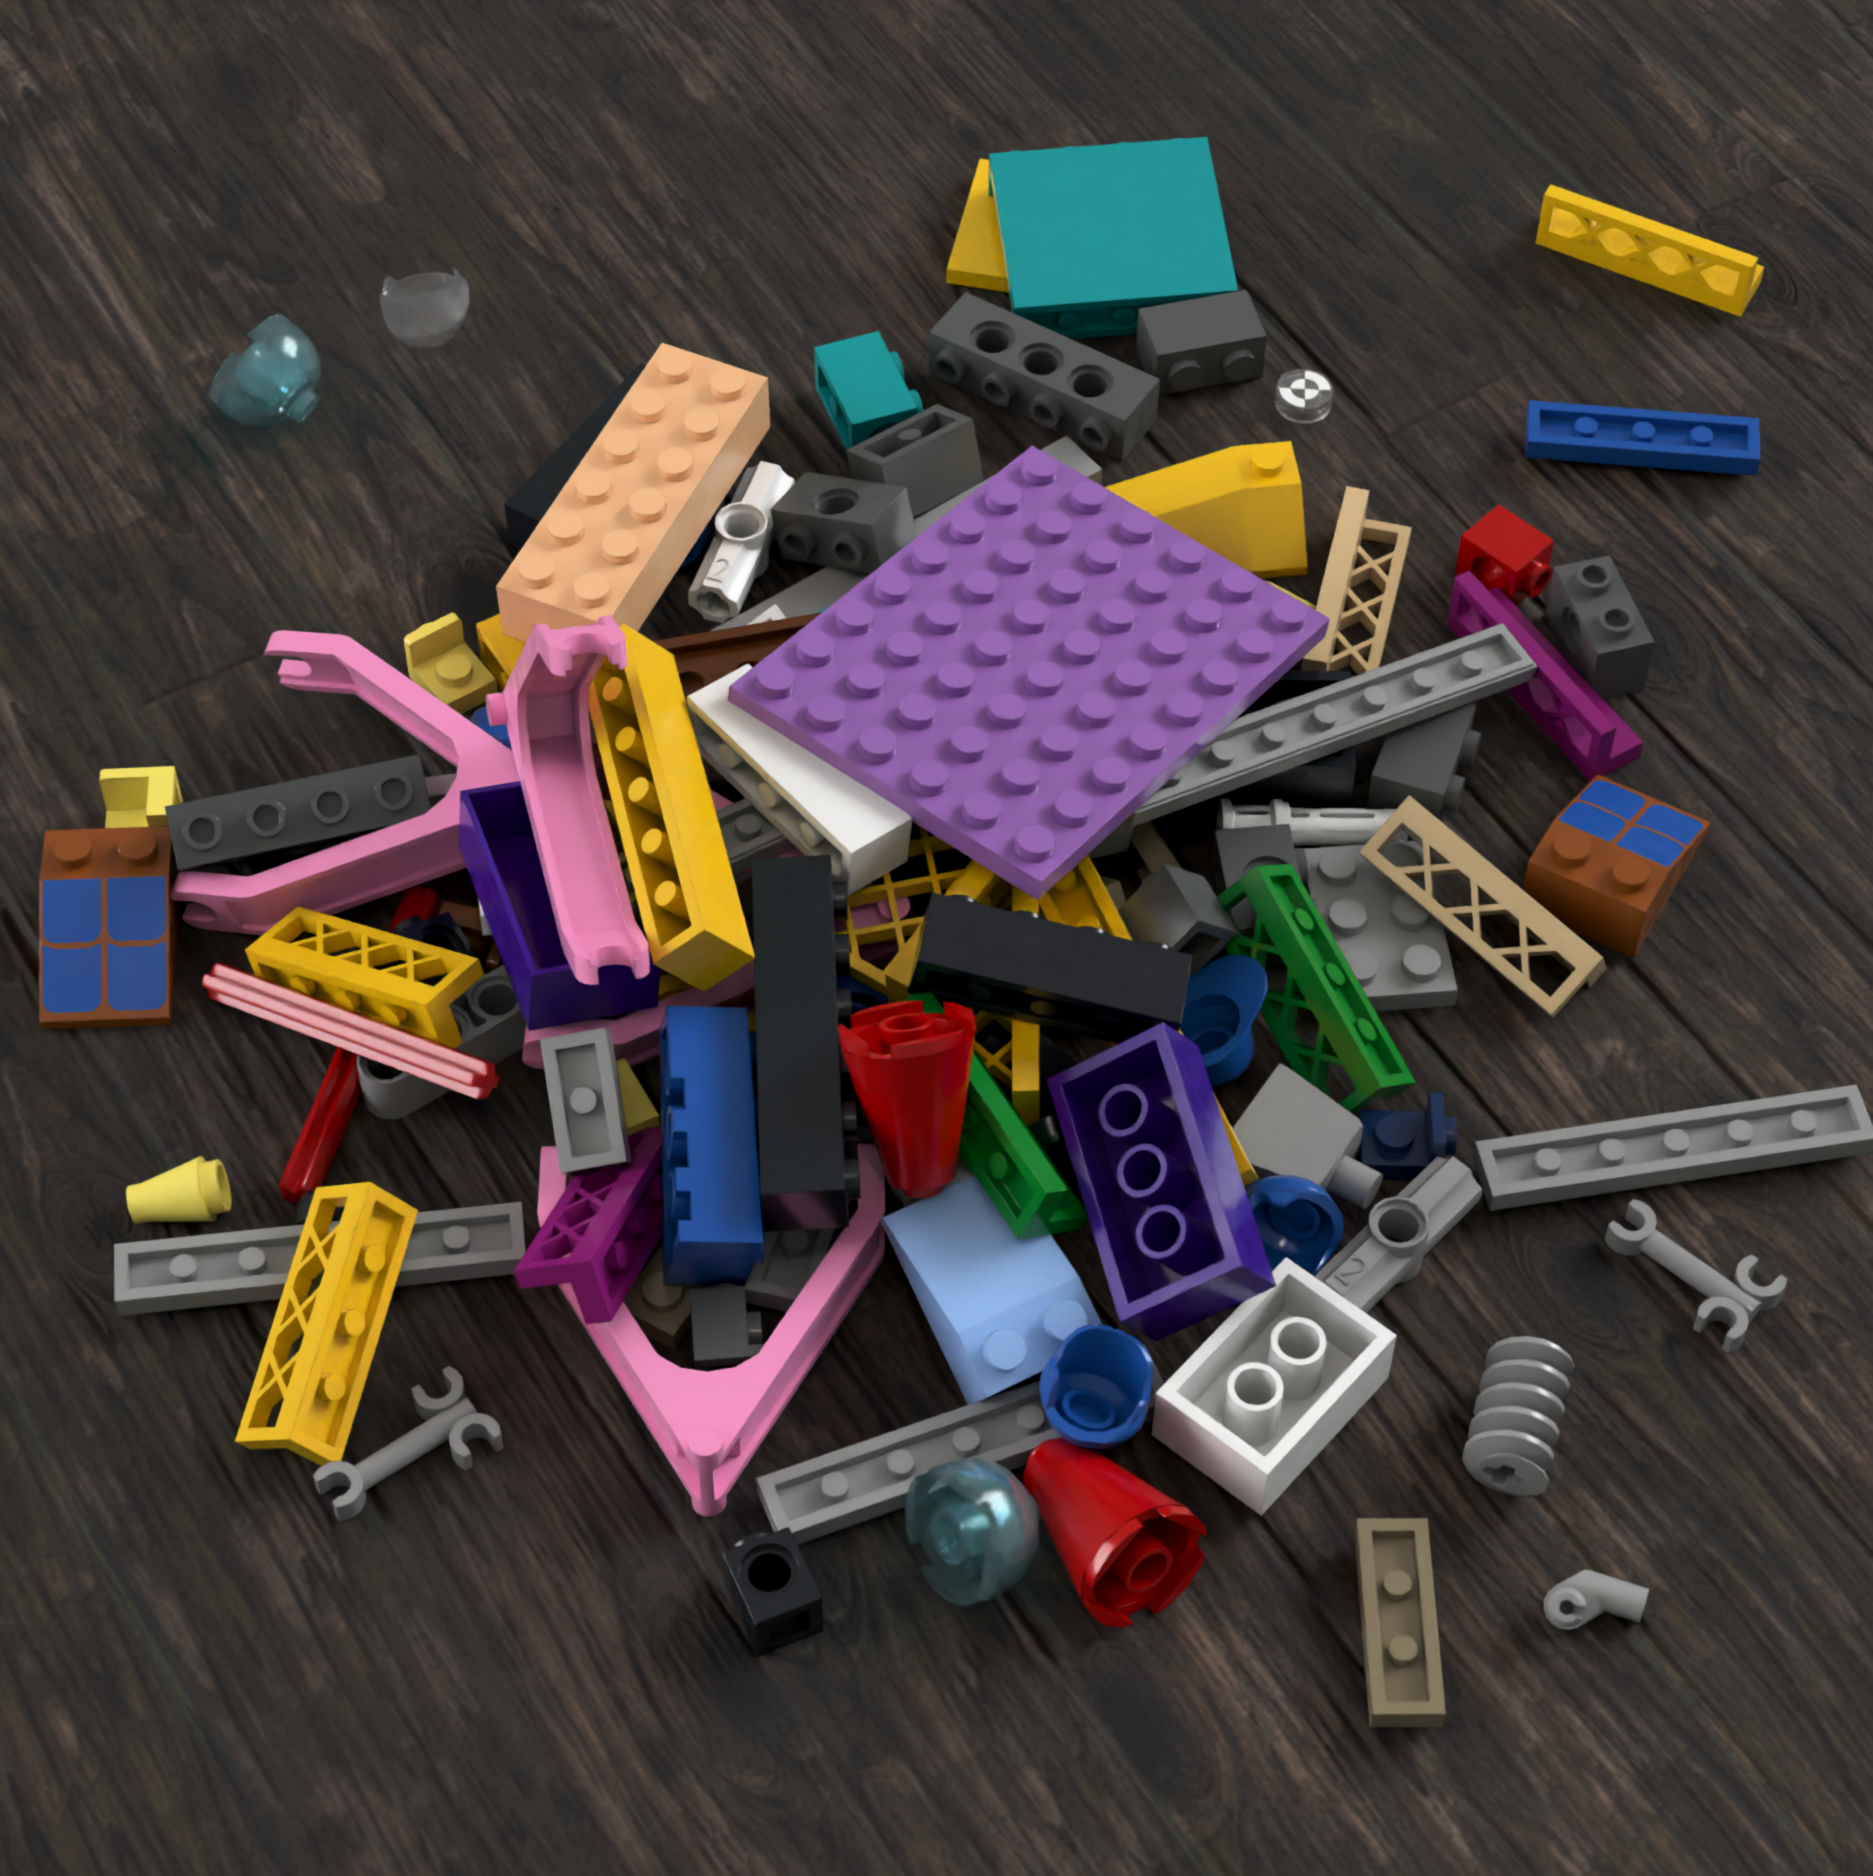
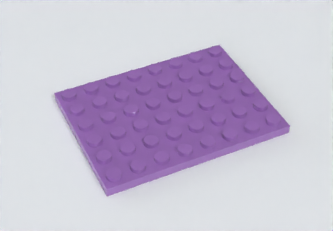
[728,446,1330,900]

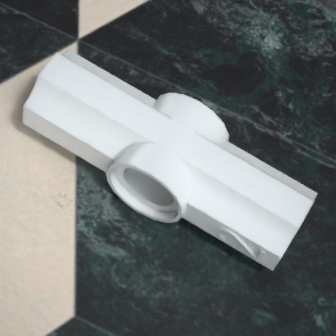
[688,461,795,623]

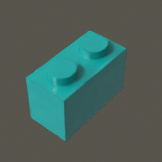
[814,331,924,453]

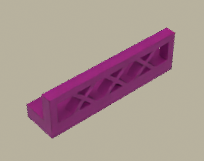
[1447,570,1643,781]
[514,1126,663,1324]

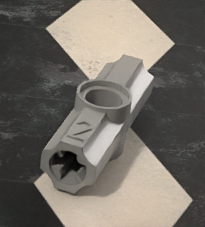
[1314,1156,1482,1313]

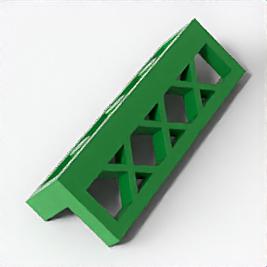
[1217,864,1416,1114]
[907,992,1088,1240]

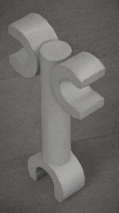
[1604,1199,1787,1353]
[313,1366,504,1521]

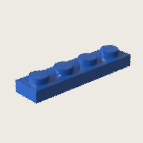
[1525,400,1760,476]

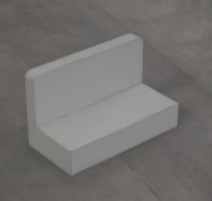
[540,1027,632,1176]

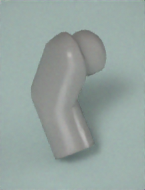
[1543,1570,1649,1630]

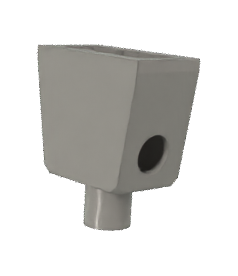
[1233,1063,1383,1210]

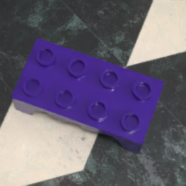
[459,781,661,1031]

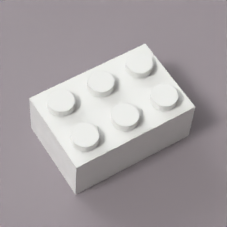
[1152,1257,1397,1516]

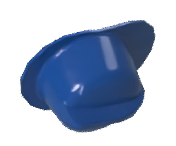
[1180,955,1268,1093]

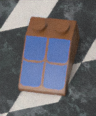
[1522,774,1711,958]
[39,826,182,1030]

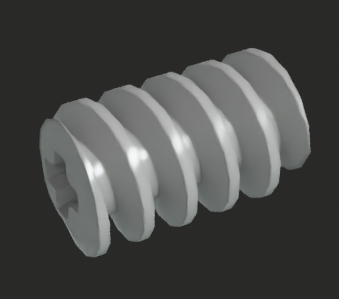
[1462,1336,1575,1497]

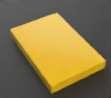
[946,159,1009,293]

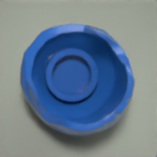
[1245,1175,1344,1276]
[1039,1324,1153,1450]

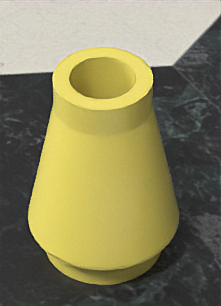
[126,1156,232,1225]

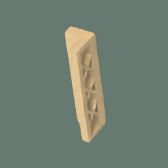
[1301,486,1412,675]
[1359,795,1607,1018]

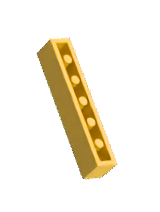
[589,624,755,992]

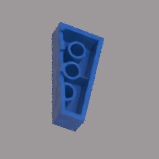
[659,1006,765,1286]

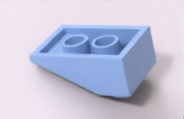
[880,1175,1102,1405]

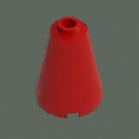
[837,1000,977,1198]
[1023,1437,1207,1628]

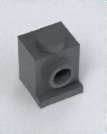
[690,1283,763,1372]

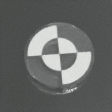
[1275,369,1333,423]

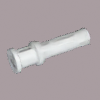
[1216,798,1408,847]

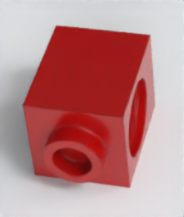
[1455,504,1554,606]

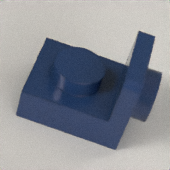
[1358,1092,1457,1181]

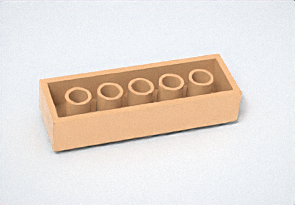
[496,343,770,642]

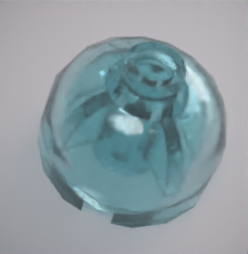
[209,313,321,430]
[905,1458,1040,1607]

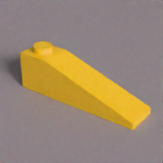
[1104,441,1308,579]

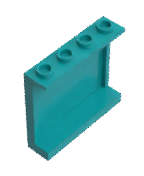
[988,137,1238,339]

